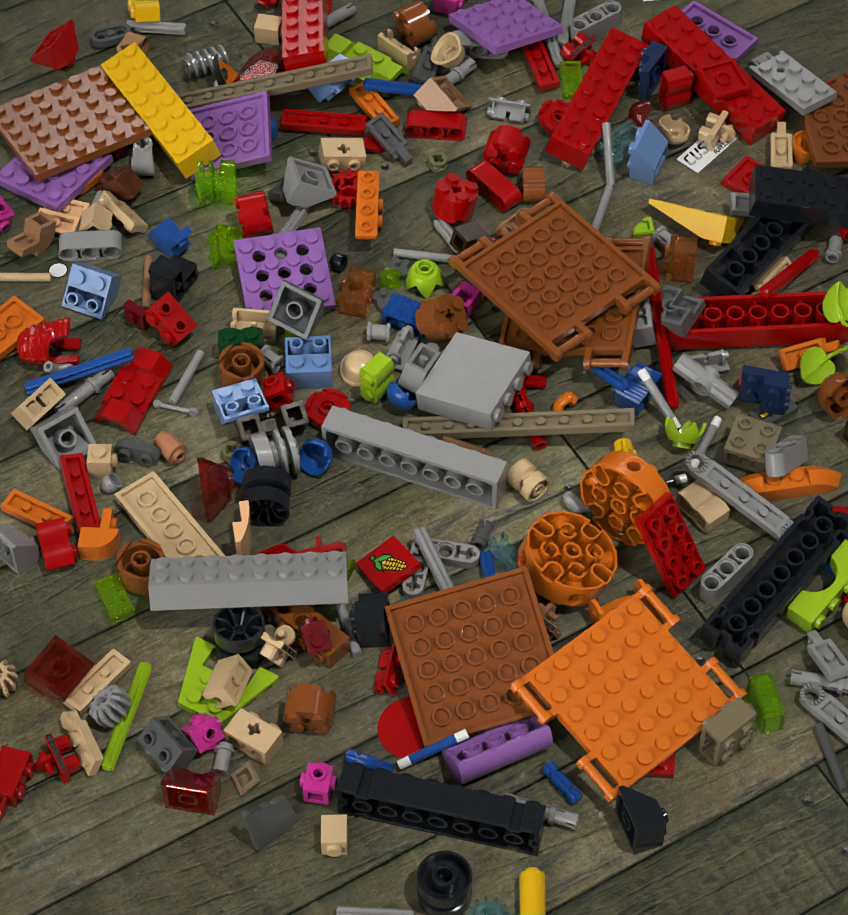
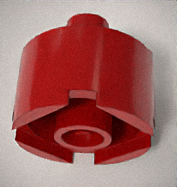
[483,125,531,175]
[431,173,478,224]
[234,190,274,239]

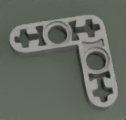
[402,538,480,600]

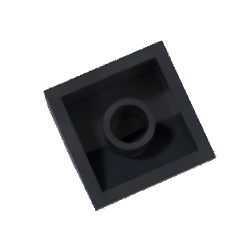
[615,785,669,855]

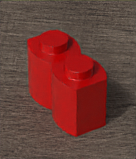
[659,65,694,111]
[35,517,79,571]

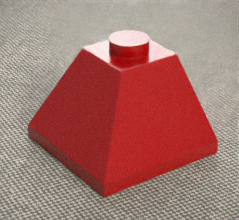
[30,19,79,70]

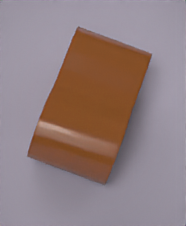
[522,166,545,202]

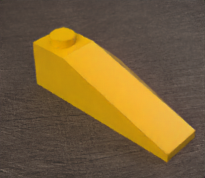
[648,199,744,247]

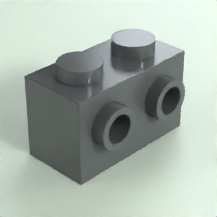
[137,716,198,774]

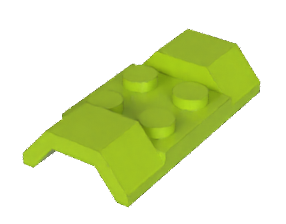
[328,33,409,97]

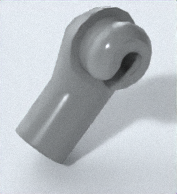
[43,361,74,374]
[563,491,592,514]

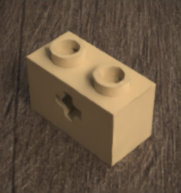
[318,138,366,171]
[223,708,283,766]

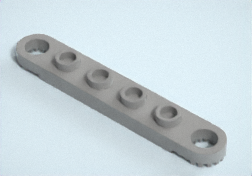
[684,450,793,540]
[799,683,848,744]

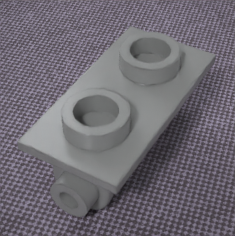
[487,97,531,123]
[386,325,420,371]
[688,349,730,373]

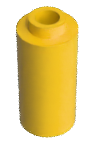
[519,867,546,915]

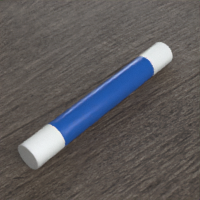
[397,729,470,770]

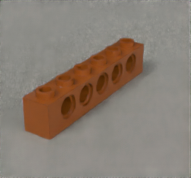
[243,554,350,668]

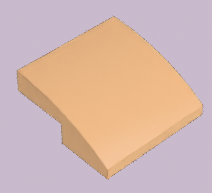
[39,199,90,235]
[233,500,252,556]

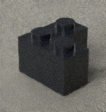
[148,254,198,303]
[350,592,390,648]

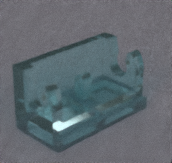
[599,119,638,167]
[488,531,519,572]

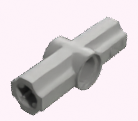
[672,353,739,409]

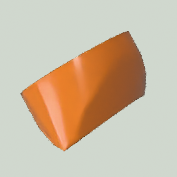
[792,130,812,166]

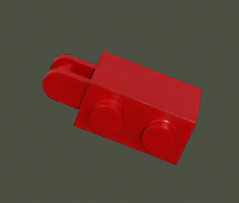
[0,745,36,819]

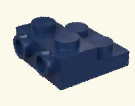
[637,41,668,102]
[738,365,793,415]

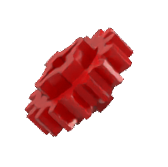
[328,168,359,210]

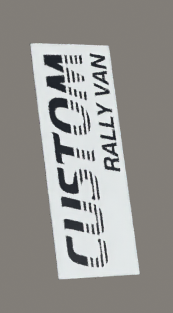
[676,124,740,173]

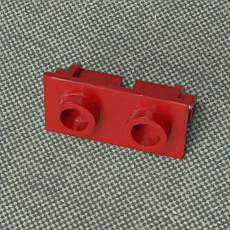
[373,642,402,697]

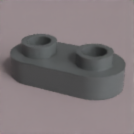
[90,23,131,48]
[114,439,161,466]

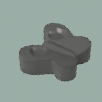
[384,256,410,280]
[372,287,398,312]

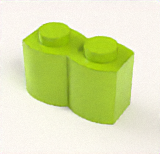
[359,351,395,404]

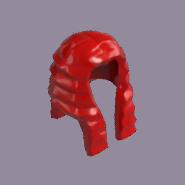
[16,317,82,366]

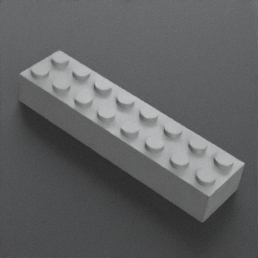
[321,405,507,510]
[148,551,348,611]

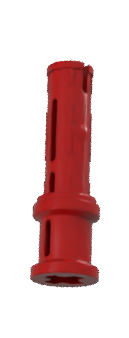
[513,386,548,450]

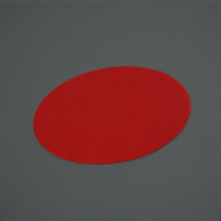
[377,697,435,759]

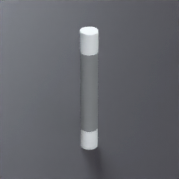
[637,368,681,429]
[690,416,722,468]

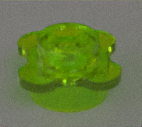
[379,268,401,289]

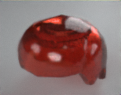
[628,99,653,132]

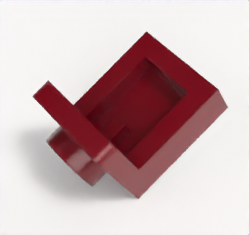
[123,299,154,331]
[298,617,333,655]

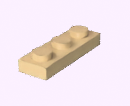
[62,649,132,716]

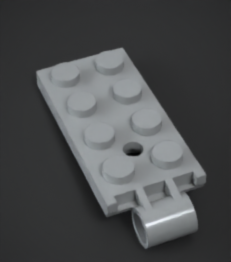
[748,50,837,116]

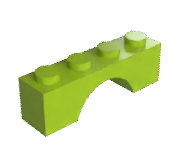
[787,539,848,632]

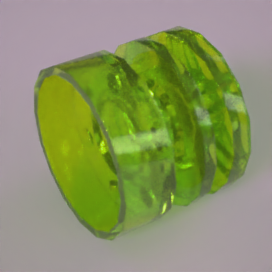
[195,159,238,206]

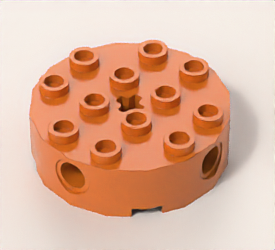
[580,451,670,546]
[518,511,617,607]

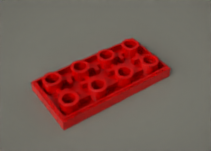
[634,492,706,598]

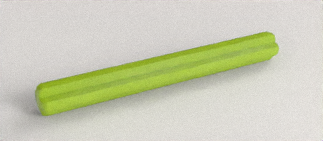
[101,661,152,772]

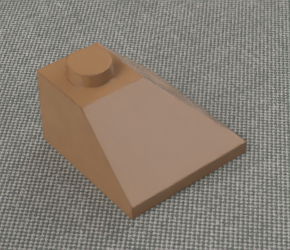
[414,75,472,112]

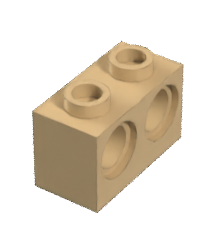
[11,378,66,430]

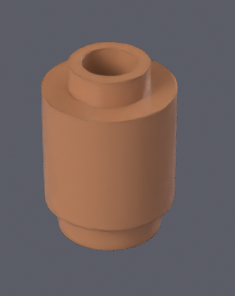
[154,431,187,464]

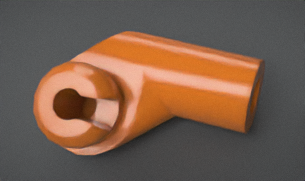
[552,391,578,411]

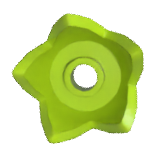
[406,259,445,298]
[665,417,707,449]

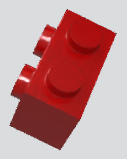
[143,291,198,347]

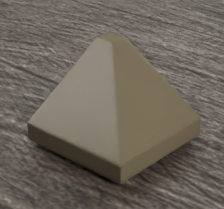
[230,760,262,796]

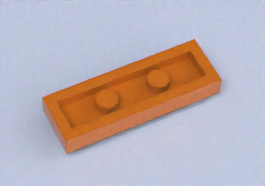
[349,82,400,127]
[0,489,74,527]

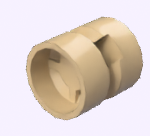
[506,458,550,502]

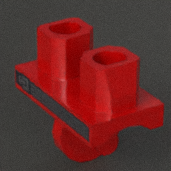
[559,31,597,69]
[36,733,81,784]

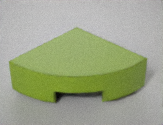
[633,216,655,238]

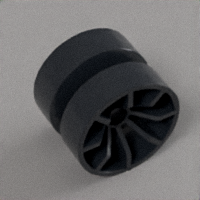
[239,465,292,527]
[213,607,266,668]
[417,851,472,915]

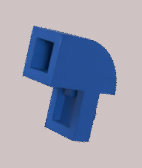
[147,217,193,257]

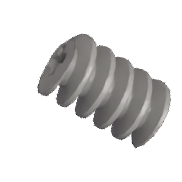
[184,44,230,80]

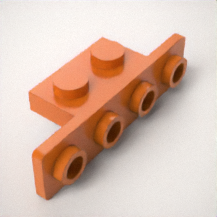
[355,171,383,239]

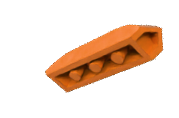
[739,465,842,502]

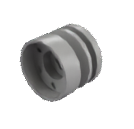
[248,426,301,474]

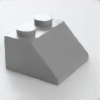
[30,406,96,470]

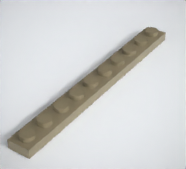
[177,54,374,109]
[403,408,635,440]

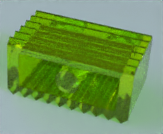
[746,673,787,734]

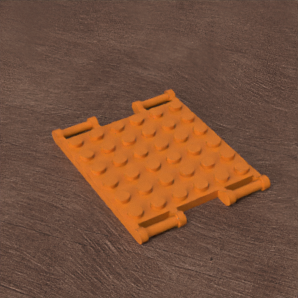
[509,583,748,803]

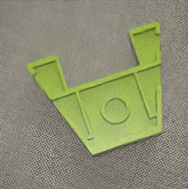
[178,637,279,726]

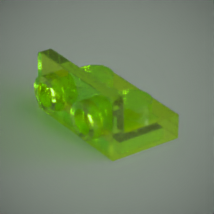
[208,223,243,270]

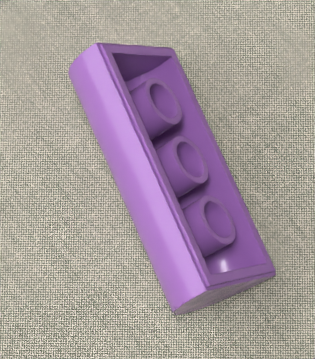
[441,716,553,785]

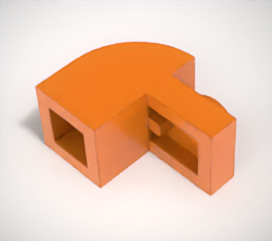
[77,508,121,561]

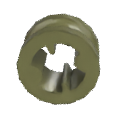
[428,152,448,172]
[222,441,242,463]

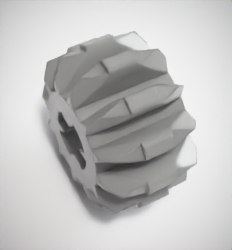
[89,684,131,728]

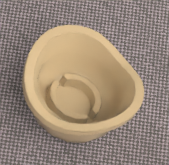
[431,32,465,68]
[340,349,374,387]

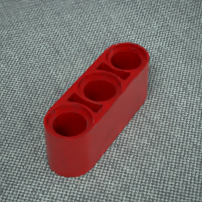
[405,110,467,141]
[466,160,523,212]

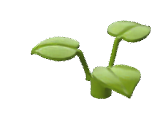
[800,281,848,385]

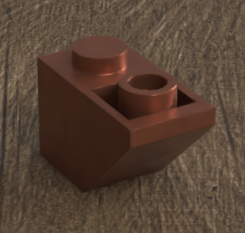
[94,165,145,202]

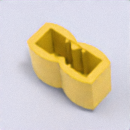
[127,0,160,23]

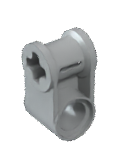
[131,137,155,176]

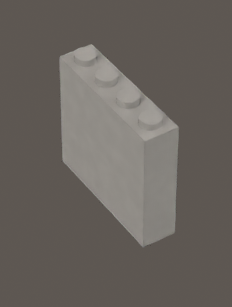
[415,332,533,430]

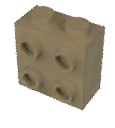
[722,414,782,473]
[698,697,757,767]

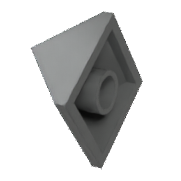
[267,280,324,340]

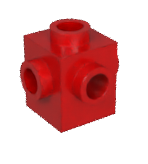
[261,371,296,411]

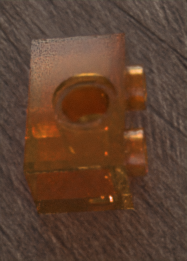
[662,235,698,284]
[336,267,376,319]

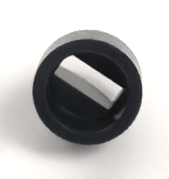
[329,253,348,272]

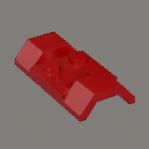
[93,347,173,435]

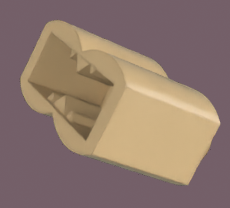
[676,480,730,533]

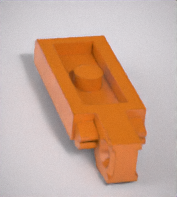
[777,338,841,372]

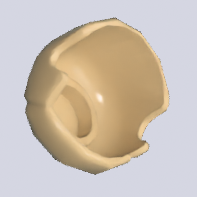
[658,114,691,145]

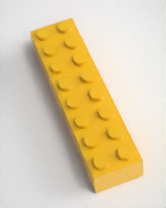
[101,42,221,179]

